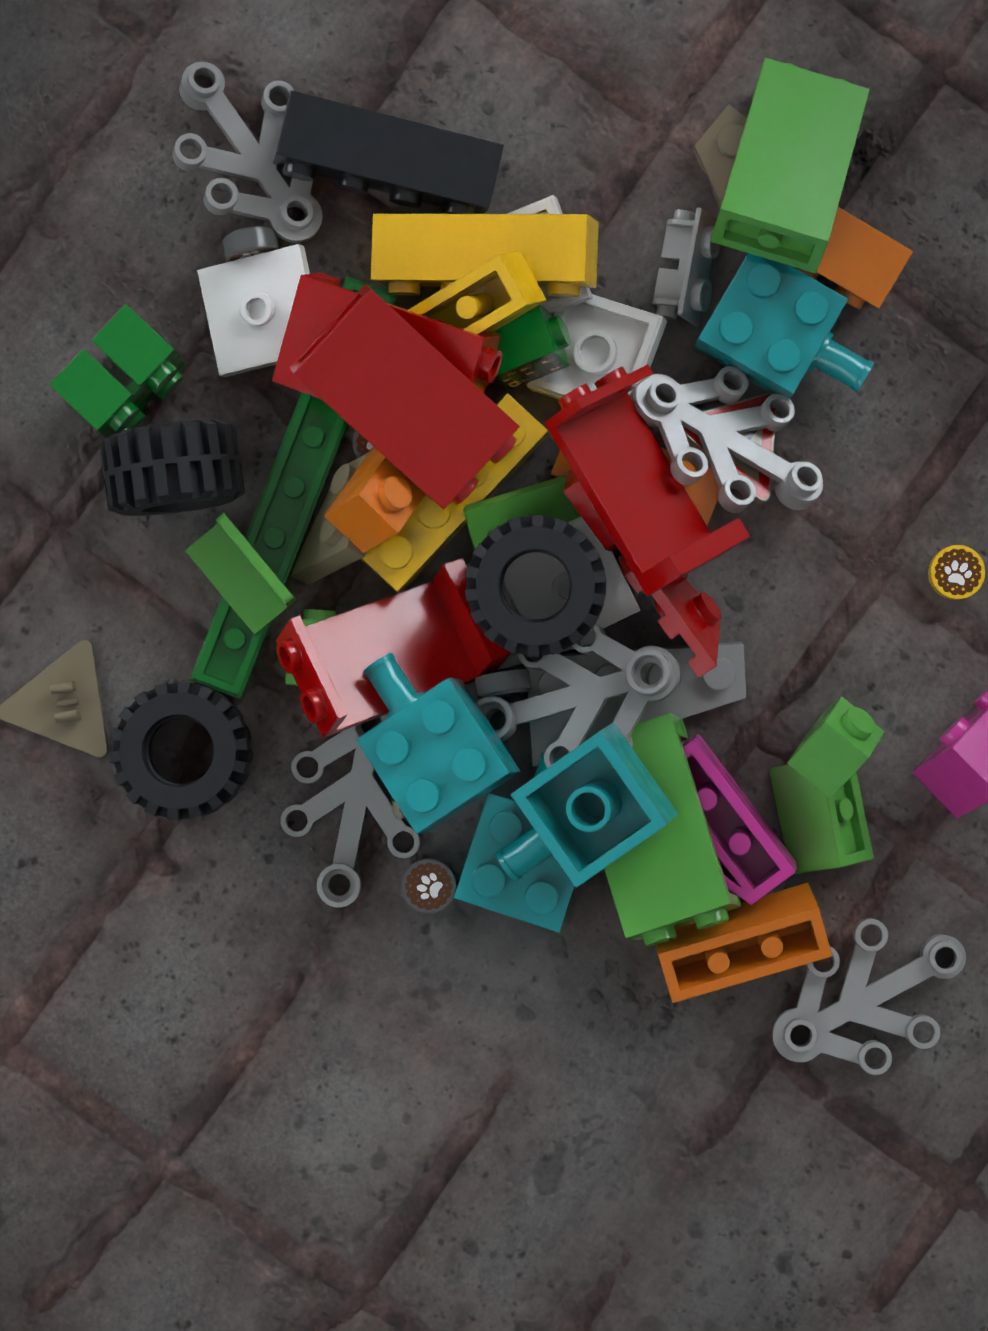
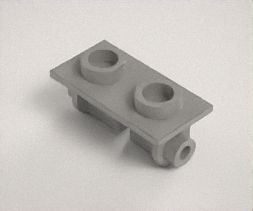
[652,208,721,327]

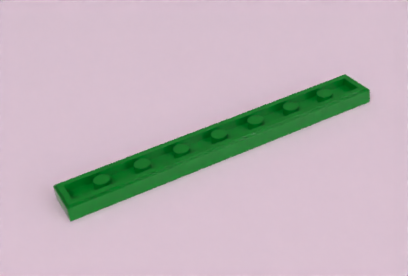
[190,276,398,700]

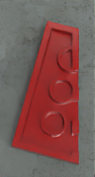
[563,469,722,678]

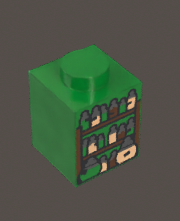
[495,304,571,389]

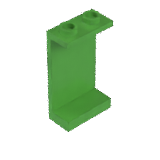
[710,57,870,273]
[568,713,742,947]

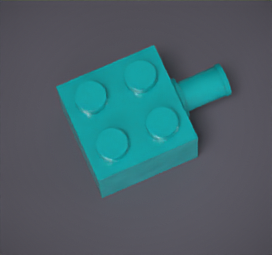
[694,253,874,399]
[356,653,521,834]
[496,723,679,888]
[454,752,574,933]

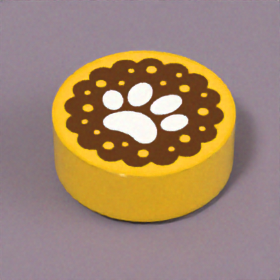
[928,545,985,600]

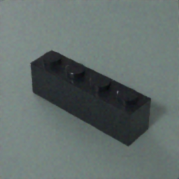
[273,90,504,214]

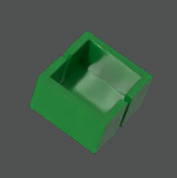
[49,304,186,438]

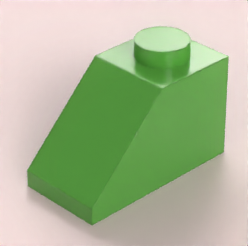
[787,696,885,798]

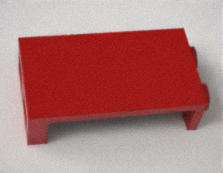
[272,272,502,399]
[289,284,520,510]
[544,365,751,597]
[276,558,511,738]

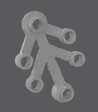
[172,62,323,243]
[633,366,823,513]
[477,623,680,768]
[280,714,420,907]
[772,918,966,1075]

